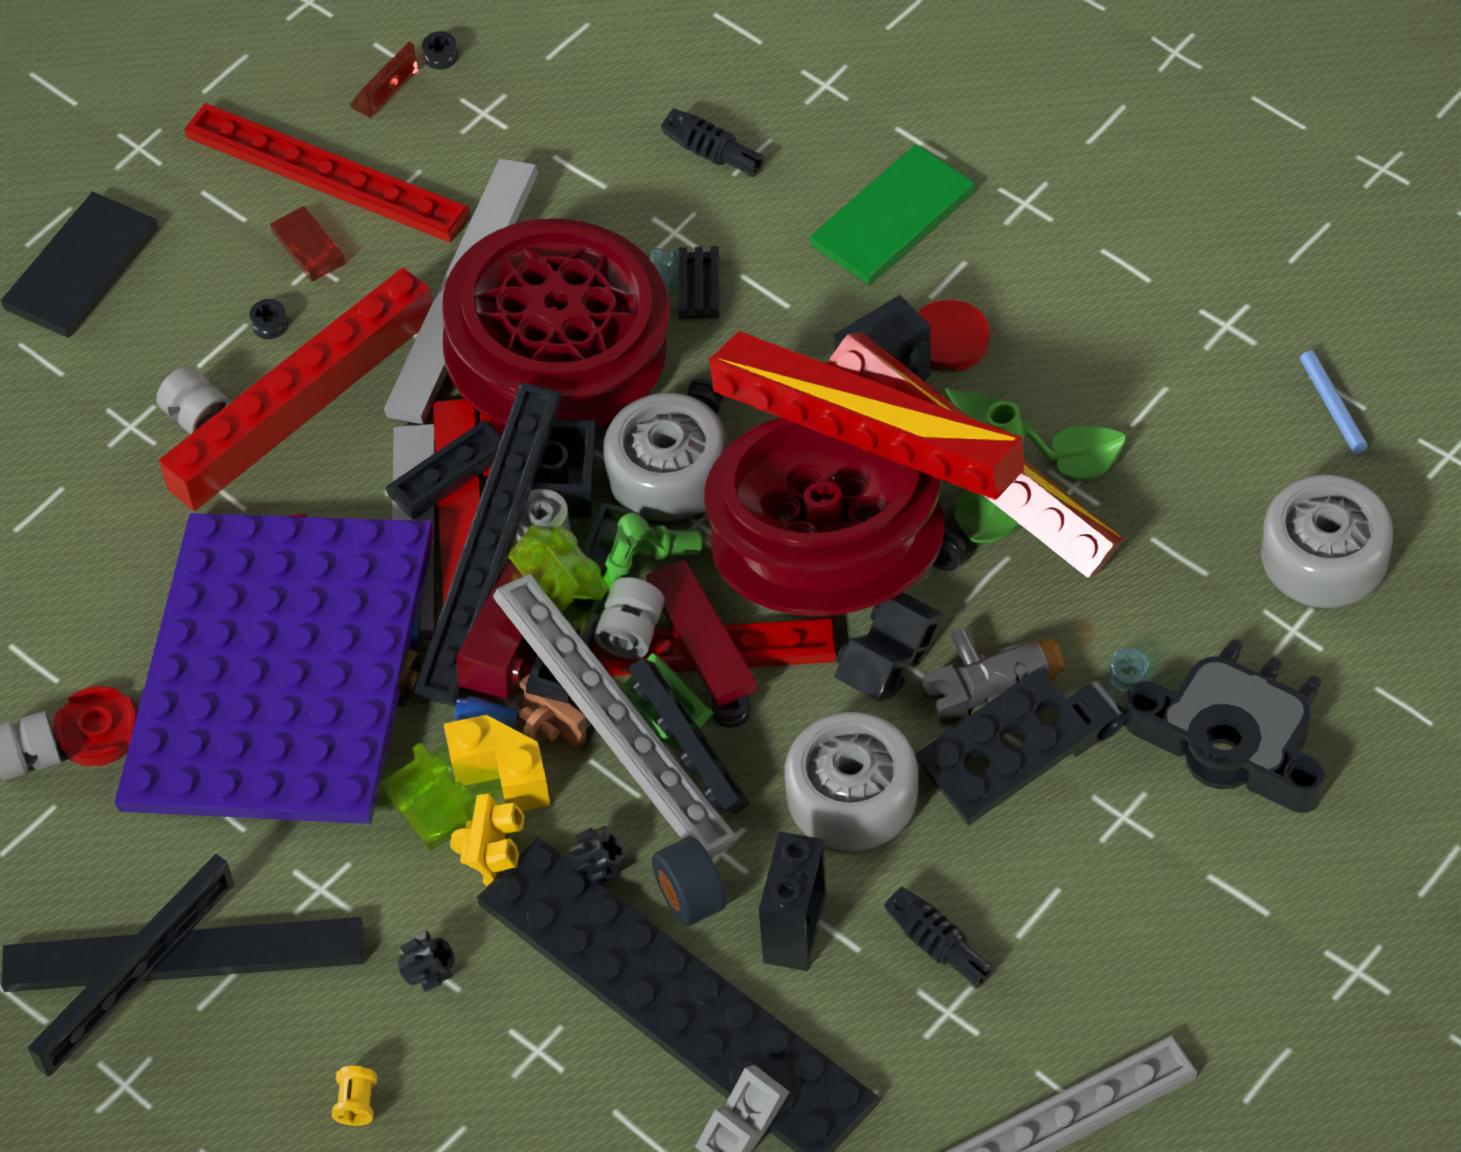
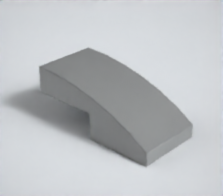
[695,1065,789,1152]

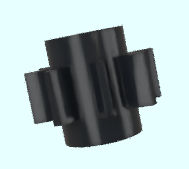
[569,826,625,883]
[398,931,454,992]

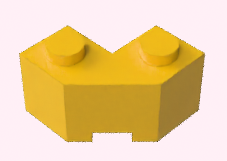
[444,715,551,812]

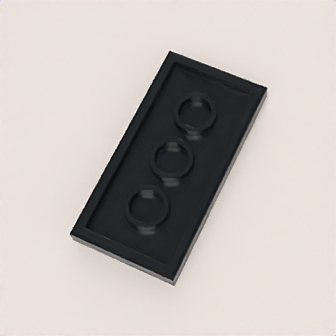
[1,191,159,338]

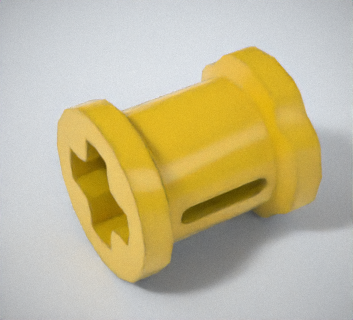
[331,1066,378,1126]

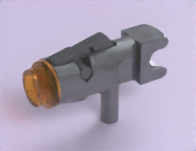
[923,628,1065,724]

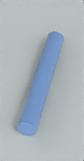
[1300,350,1368,454]

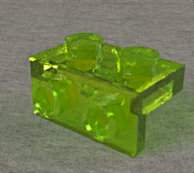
[509,525,610,613]
[380,743,474,852]

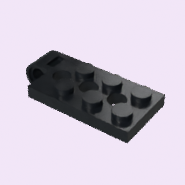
[915,667,1128,826]

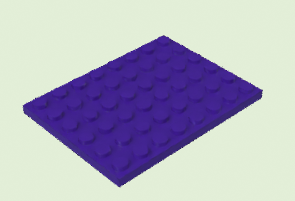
[114,513,435,824]

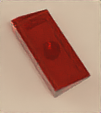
[350,42,418,118]

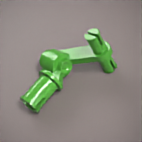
[600,513,702,591]

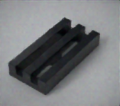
[678,246,720,319]

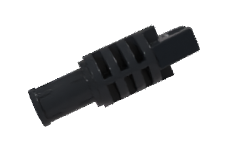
[661,108,764,177]
[884,887,995,988]

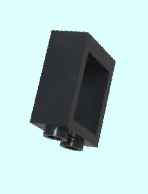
[759,831,827,971]

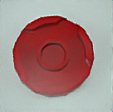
[918,299,990,372]
[52,686,138,766]

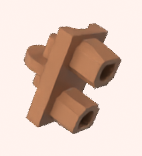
[519,674,591,750]

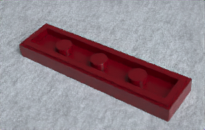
[646,559,757,707]

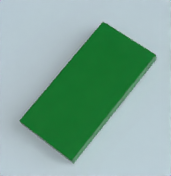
[810,144,975,286]

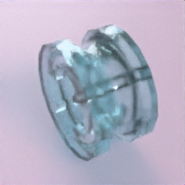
[650,247,677,287]
[1109,648,1149,692]

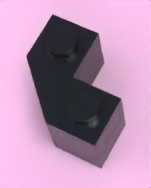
[834,592,945,701]

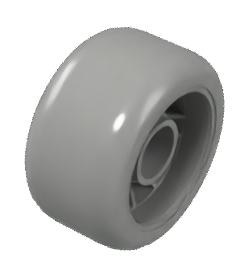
[603,393,729,523]
[1261,475,1393,608]
[784,712,918,852]

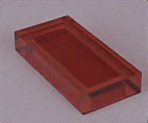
[270,206,346,282]

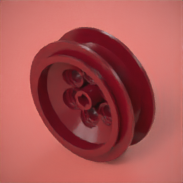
[442,218,670,430]
[704,417,945,616]

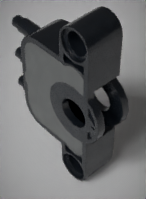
[1125,639,1325,813]

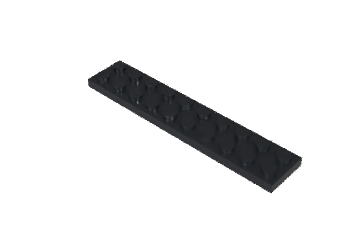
[477,837,878,1152]

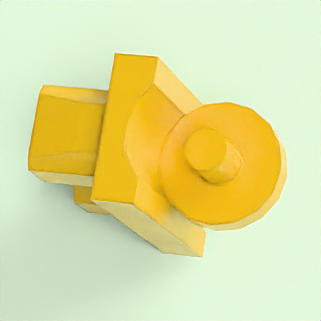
[450,793,525,886]

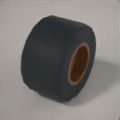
[652,836,726,926]

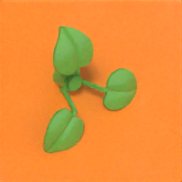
[941,388,1126,543]

